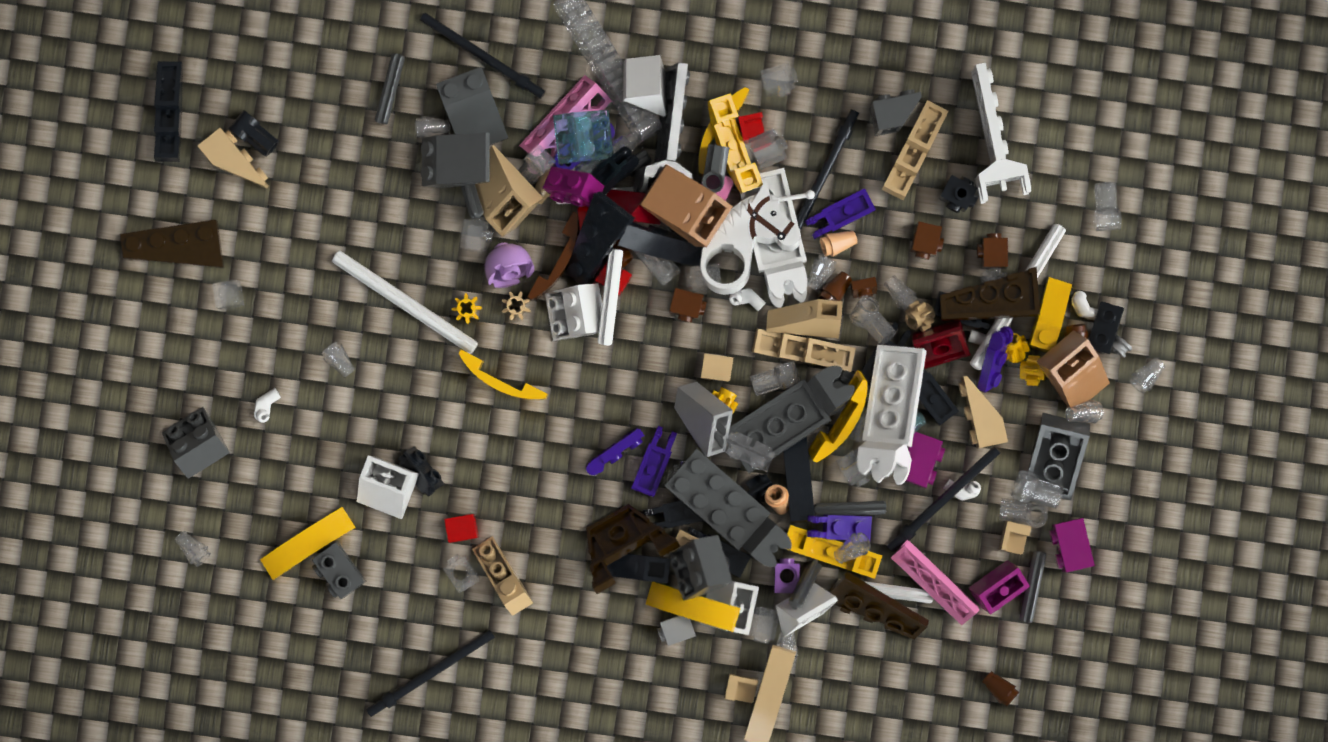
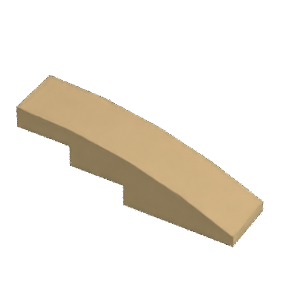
[882,100,949,200]
[752,329,856,372]
[744,645,796,742]

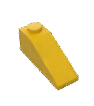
[1028,277,1072,353]

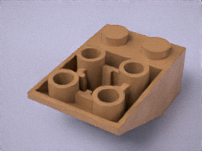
[640,164,733,247]
[1036,330,1110,414]

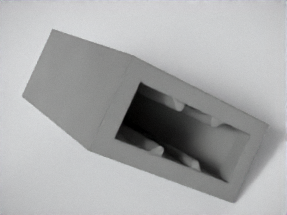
[674,382,733,457]

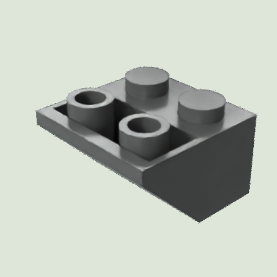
[870,89,922,137]
[162,407,230,479]
[670,535,732,601]

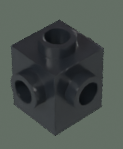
[939,175,979,213]

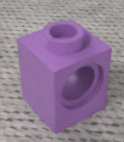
[774,558,800,593]

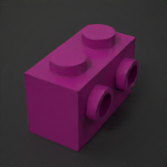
[543,167,604,207]
[905,432,946,489]
[1049,518,1095,573]
[969,560,1030,615]

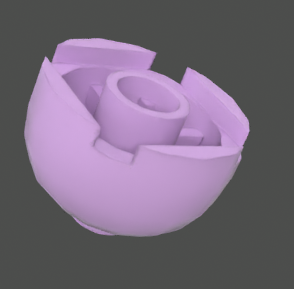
[484,242,534,288]

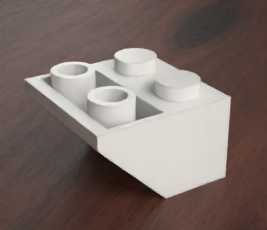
[545,283,602,341]
[357,455,419,519]
[700,581,759,635]

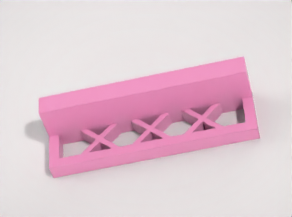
[519,75,612,170]
[891,540,980,625]

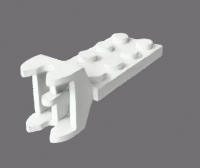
[971,63,1031,204]
[740,168,807,308]
[857,345,926,485]

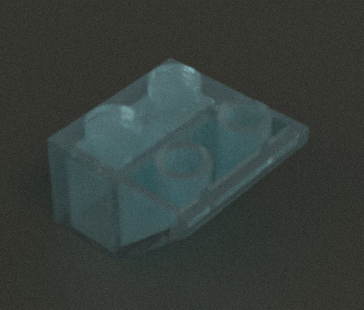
[553,110,613,164]

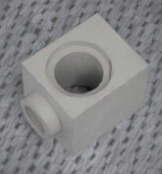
[657,615,696,646]

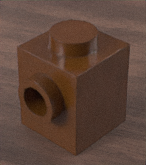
[910,221,944,260]
[977,233,1008,269]
[669,288,707,323]

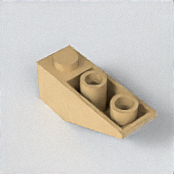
[198,128,269,189]
[766,299,843,339]
[958,376,1008,449]
[472,536,533,616]

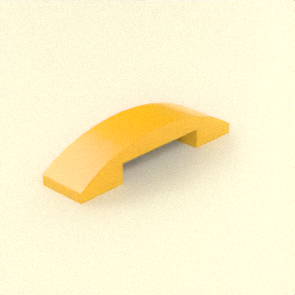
[698,87,750,177]
[708,93,763,193]
[458,350,548,400]
[808,370,867,462]
[260,507,355,580]
[787,525,882,579]
[645,582,740,632]

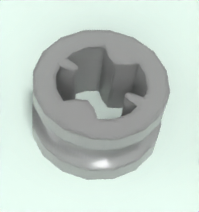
[1112,335,1132,358]

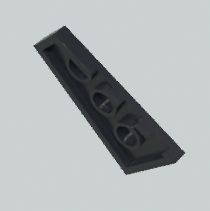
[565,191,635,285]

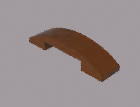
[528,211,579,301]

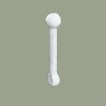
[777,190,815,202]

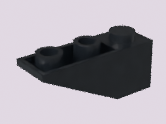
[607,554,671,583]

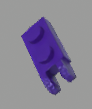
[805,188,876,239]
[977,326,1014,393]
[631,426,677,497]
[586,427,645,476]
[807,514,872,541]

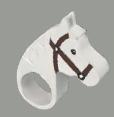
[701,181,801,295]

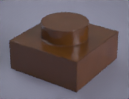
[851,277,877,299]

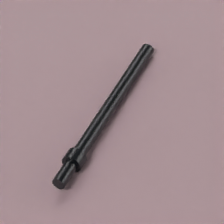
[420,12,546,99]
[797,109,860,231]
[887,446,1001,552]
[366,630,495,717]

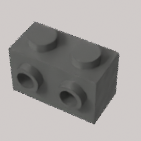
[312,542,367,599]

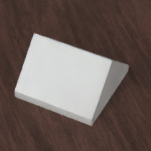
[623,55,667,117]
[776,583,838,637]

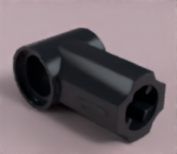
[228,110,279,157]

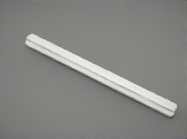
[970,224,1066,370]
[332,251,478,354]

